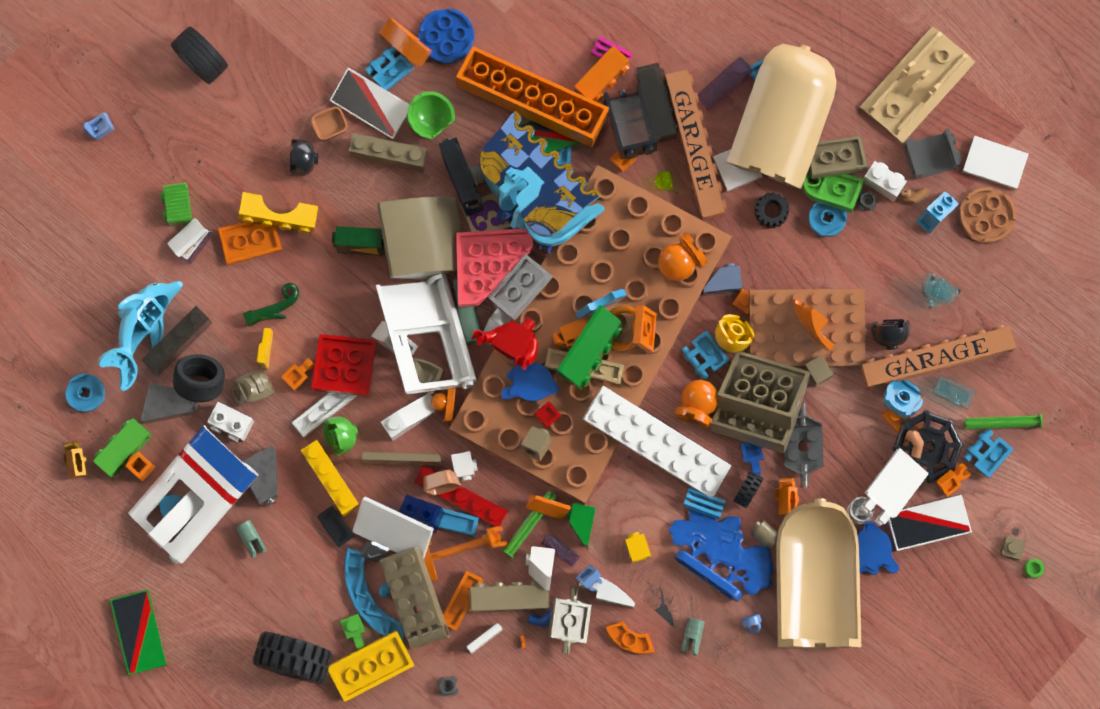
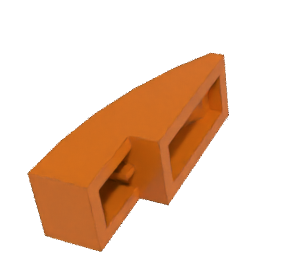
[379,17,432,66]

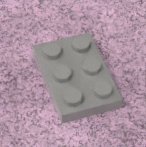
[488,254,553,320]

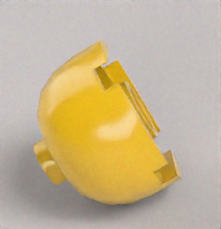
[715,314,754,353]

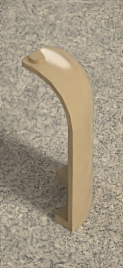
[727,44,837,189]
[776,499,861,648]

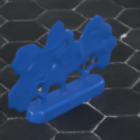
[669,503,774,602]

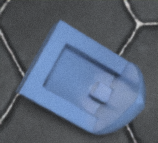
[83,112,114,140]

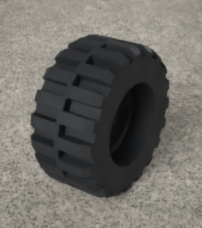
[253,631,332,685]

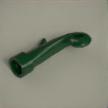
[243,283,299,327]

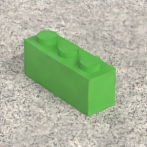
[94,418,152,479]

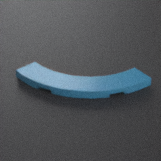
[345,548,405,642]

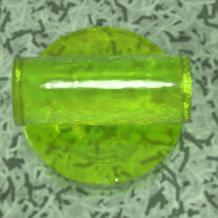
[656,171,673,191]

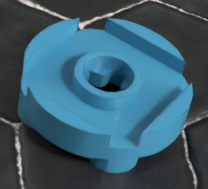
[808,202,847,237]
[65,373,105,412]
[883,380,923,418]

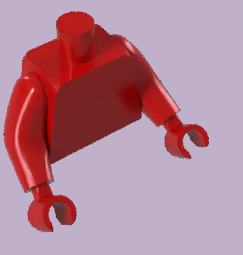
[471,317,538,370]

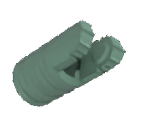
[235,520,267,558]
[681,618,705,656]

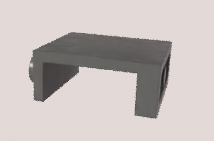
[903,129,961,180]

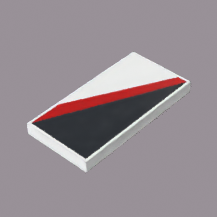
[330,68,409,139]
[888,495,972,552]

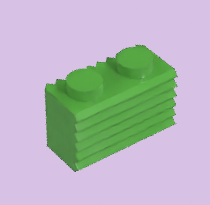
[161,183,192,226]

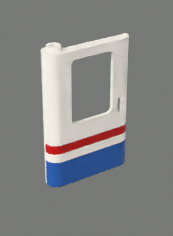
[128,425,259,564]

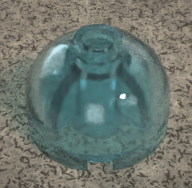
[922,272,962,307]

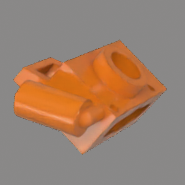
[551,317,587,348]
[775,478,799,516]

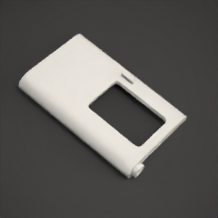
[376,274,477,394]

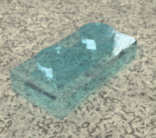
[932,375,976,410]

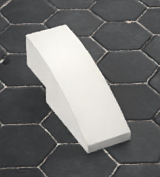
[148,490,204,548]
[579,570,635,608]

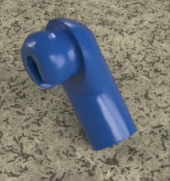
[528,609,552,627]

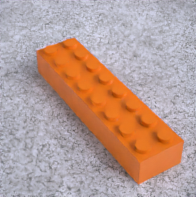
[456,46,609,148]

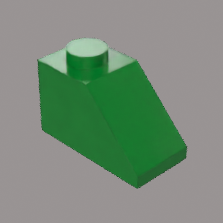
[566,503,596,547]

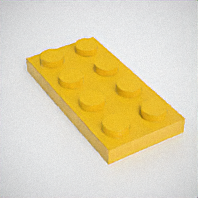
[328,630,415,702]

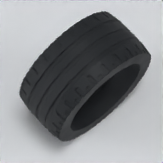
[171,26,228,84]

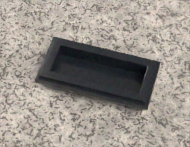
[317,505,355,548]

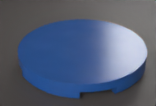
[418,9,474,64]

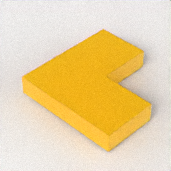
[257,328,273,369]

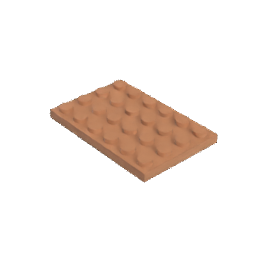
[749,289,865,366]

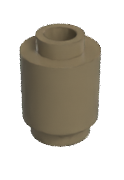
[751,521,778,549]

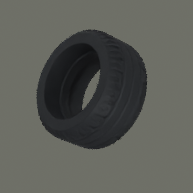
[173,354,225,403]

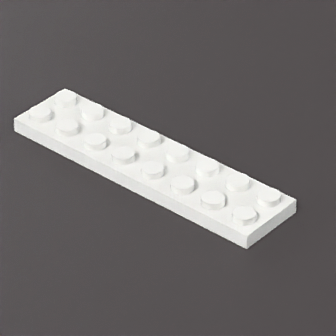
[582,386,731,497]

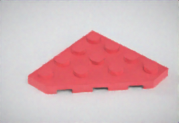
[456,229,534,307]

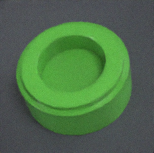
[1024,559,1045,579]

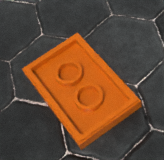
[217,222,283,266]

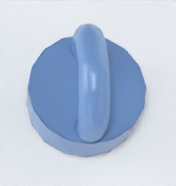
[741,613,762,633]

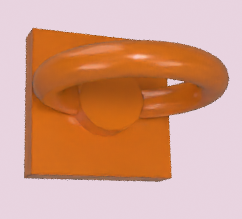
[609,305,656,351]

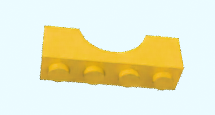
[238,192,318,234]
[301,440,360,517]

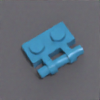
[364,46,414,91]
[680,330,730,380]
[963,429,1014,479]

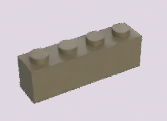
[349,133,428,172]
[468,581,549,613]

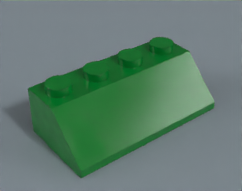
[557,305,623,390]

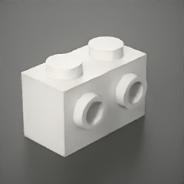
[863,161,907,202]
[207,402,254,442]

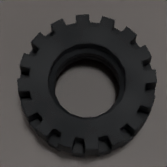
[754,192,789,229]
[733,471,763,509]

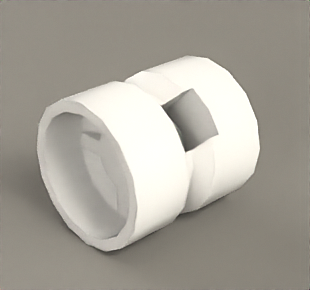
[847,497,875,525]

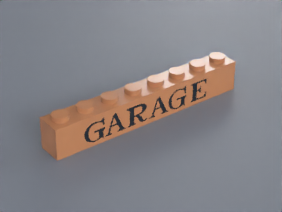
[665,69,727,221]
[860,325,1016,390]

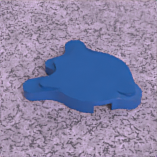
[501,361,559,402]
[857,521,899,575]

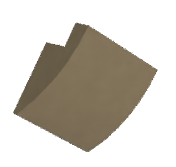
[377,197,462,280]
[711,352,810,454]

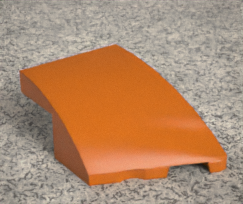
[792,299,835,351]

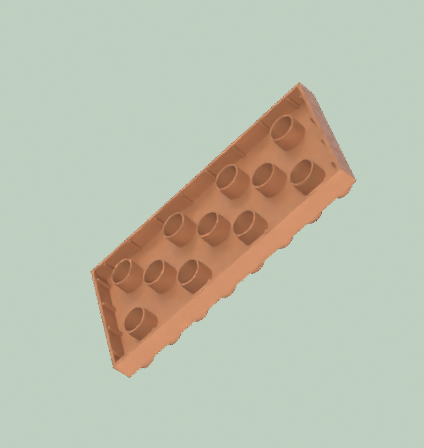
[449,165,732,505]

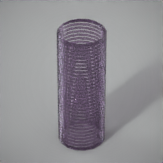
[541,533,580,567]

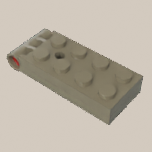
[379,546,450,649]

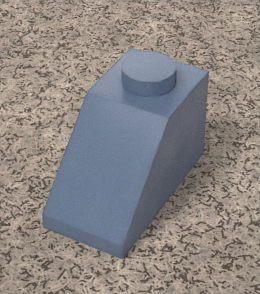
[703,264,742,296]

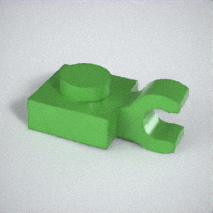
[340,614,366,650]

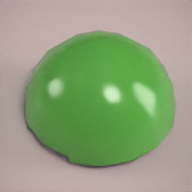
[407,91,455,140]

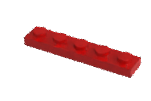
[414,466,508,527]

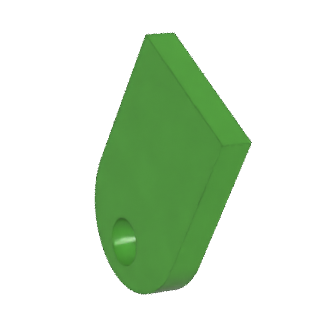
[803,171,864,213]

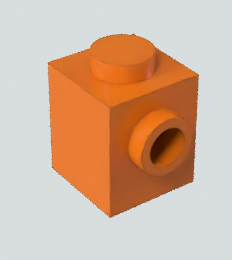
[125,451,156,481]

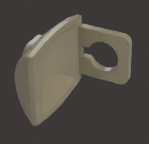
[413,358,444,394]
[230,370,275,406]

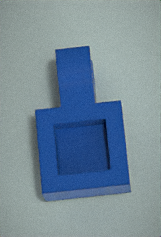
[740,443,764,475]

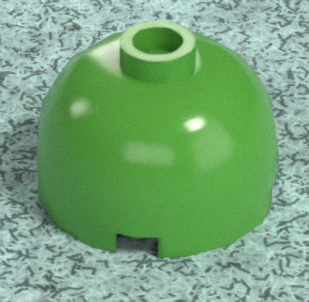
[323,416,358,456]

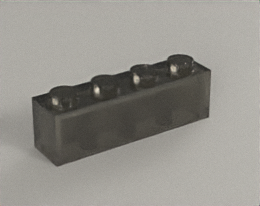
[636,63,679,143]
[141,306,212,377]

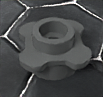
[857,191,877,211]
[438,676,458,697]

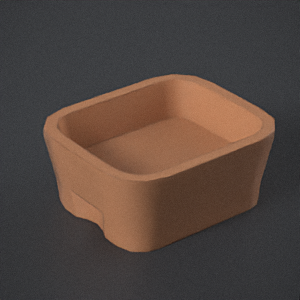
[311,106,348,141]
[423,470,461,496]

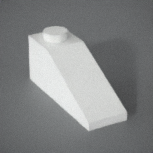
[381,393,437,441]

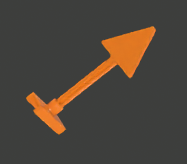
[424,527,507,580]

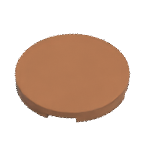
[959,187,1017,244]

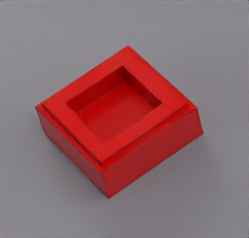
[534,401,562,429]

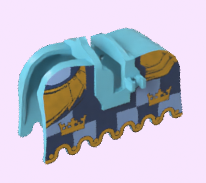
[480,111,605,246]

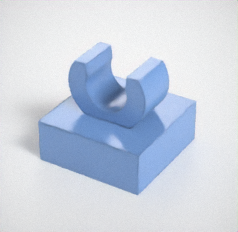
[576,565,602,591]

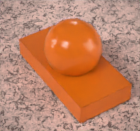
[431,388,456,424]

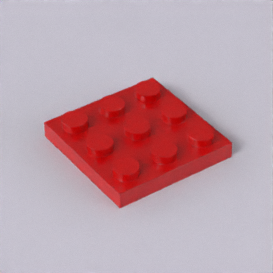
[311,334,377,397]

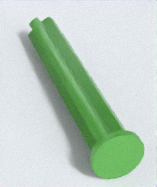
[964,413,1043,429]
[501,491,556,559]

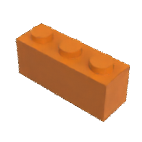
[574,46,630,102]

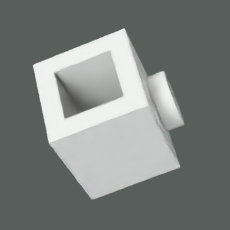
[451,451,478,482]

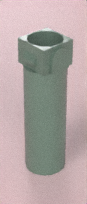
[453,279,480,345]

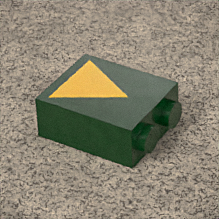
[332,226,384,256]

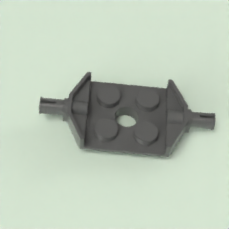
[784,403,824,488]

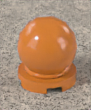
[658,233,708,281]
[674,379,718,428]

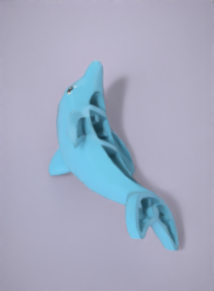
[98,281,183,391]

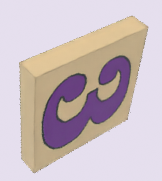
[461,193,510,232]

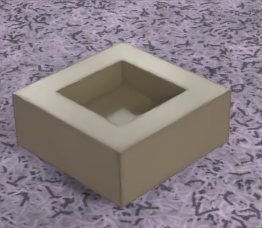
[1001,536,1025,560]

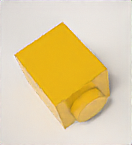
[625,532,651,563]

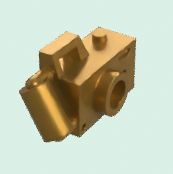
[63,440,87,479]

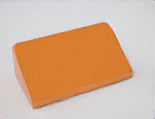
[526,494,571,519]

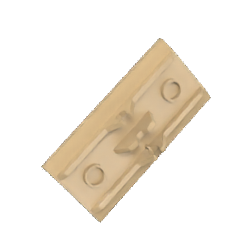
[859,26,975,144]

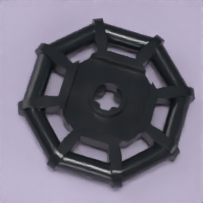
[892,410,964,483]

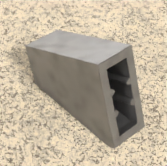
[141,383,199,424]
[242,445,279,507]

